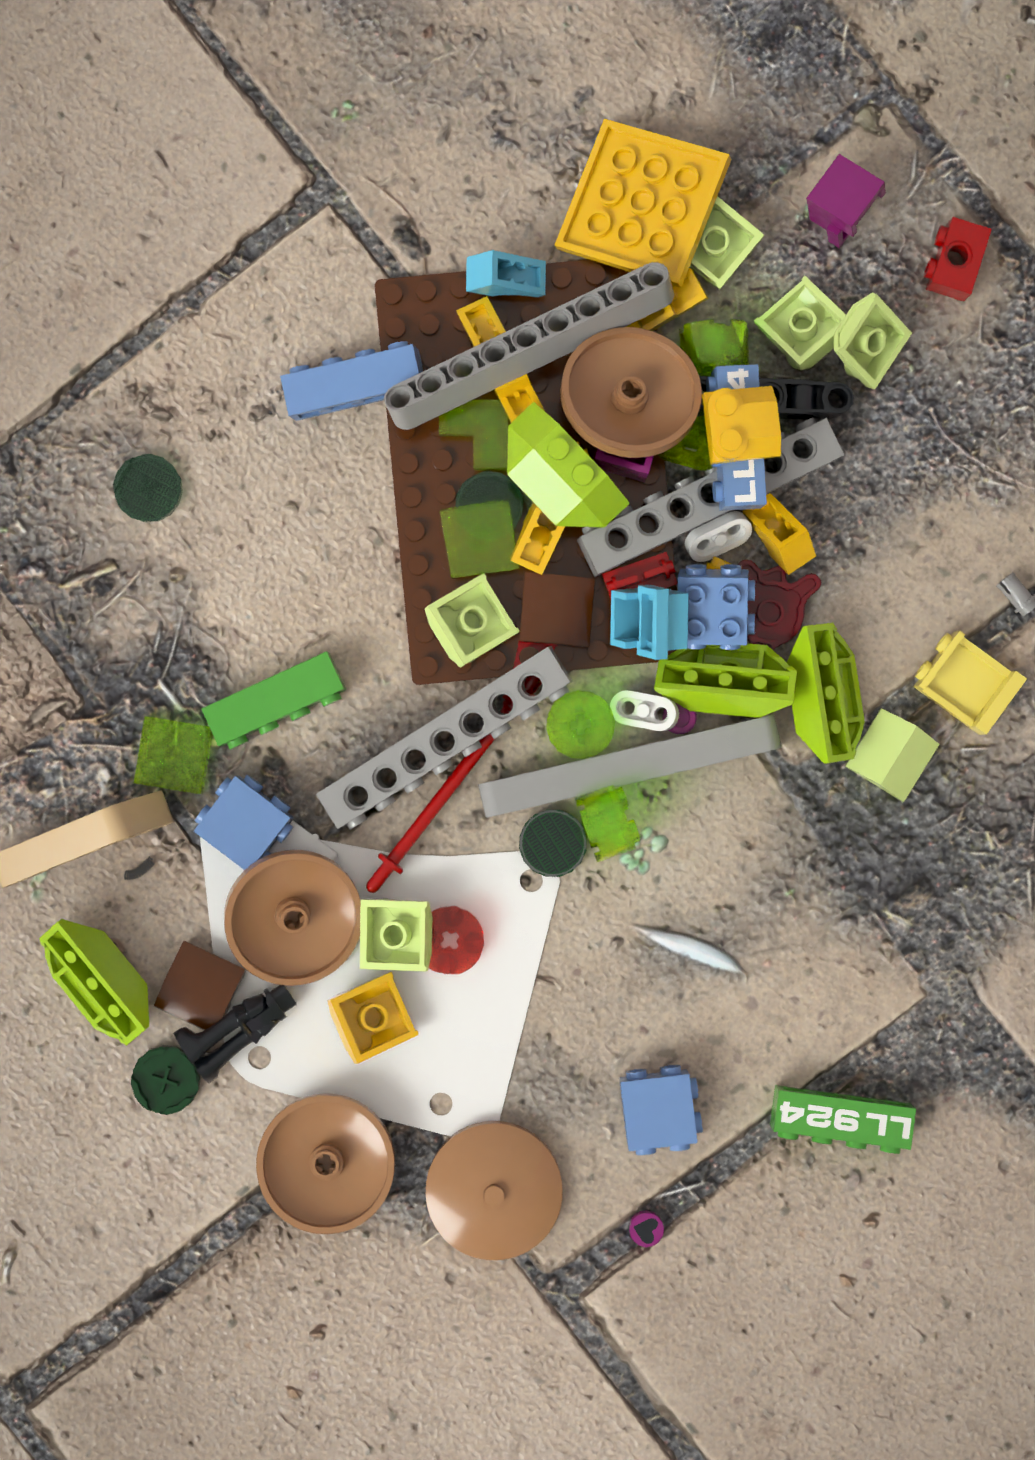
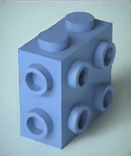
[678,564,755,650]
[193,775,294,870]
[619,1065,703,1155]

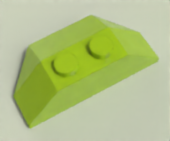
[507,402,630,528]
[786,622,865,764]
[654,643,797,718]
[39,919,149,1046]

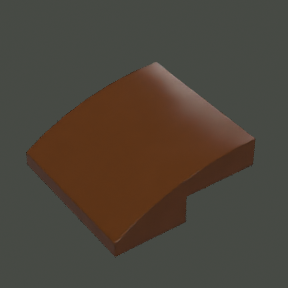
[519,572,595,648]
[154,941,246,1030]

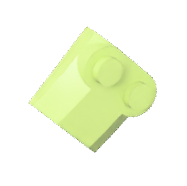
[690,196,764,290]
[754,276,846,370]
[834,293,912,390]
[424,573,520,668]
[360,898,433,972]

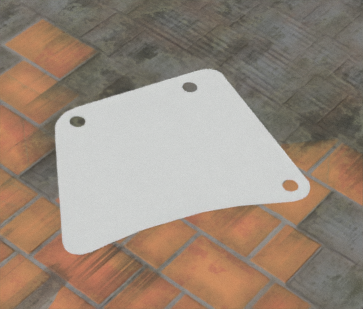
[200,837,560,1136]

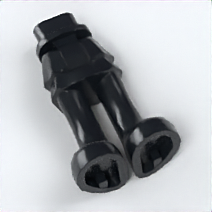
[173,985,297,1084]

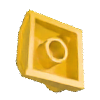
[702,386,781,465]
[327,972,419,1064]

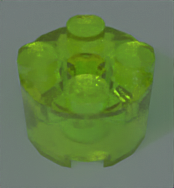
[679,319,750,376]
[546,690,615,759]
[574,784,640,862]

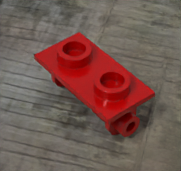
[602,552,678,599]

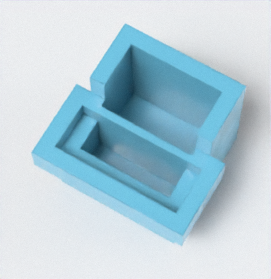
[610,585,689,660]

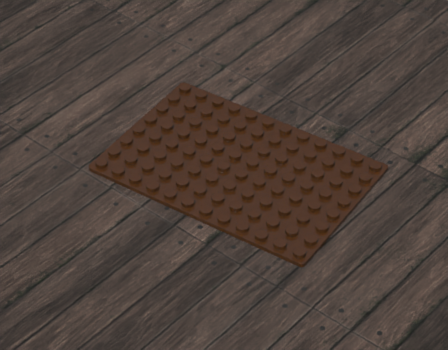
[375,259,677,685]

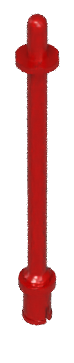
[366,676,542,893]

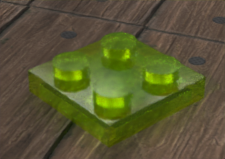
[133,716,213,794]

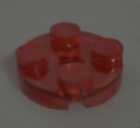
[429,905,484,975]

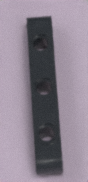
[697,376,854,419]

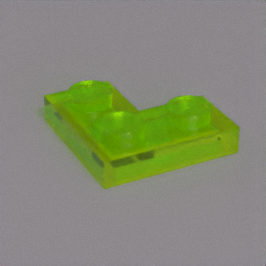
[439,400,508,470]

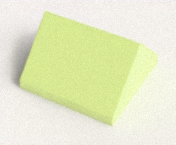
[845,708,940,802]

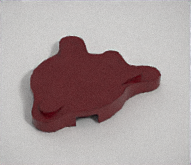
[738,559,822,651]

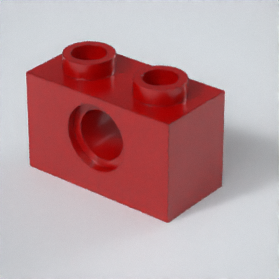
[924,217,992,301]

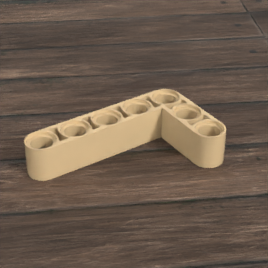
[0,790,174,888]

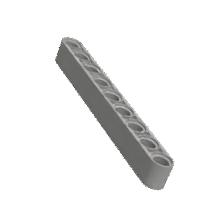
[384,262,674,430]
[478,714,782,818]

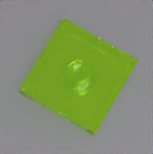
[440,499,520,578]

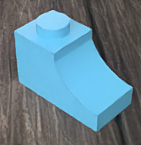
[466,250,546,297]

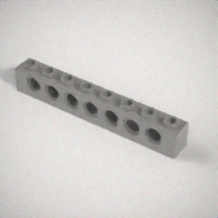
[577,417,844,577]
[316,646,573,830]

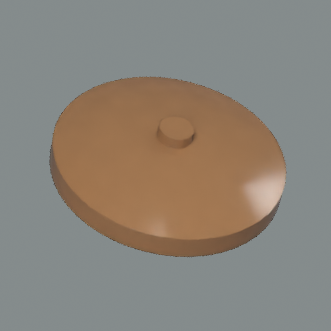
[560,327,702,458]
[223,850,361,986]
[256,1093,395,1234]
[425,1121,563,1260]

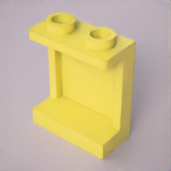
[913,630,1027,735]

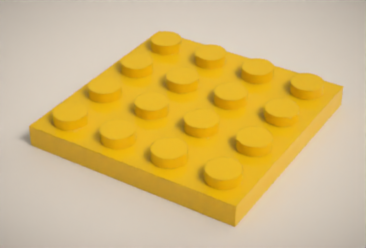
[554,119,732,288]

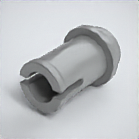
[996,572,1035,617]

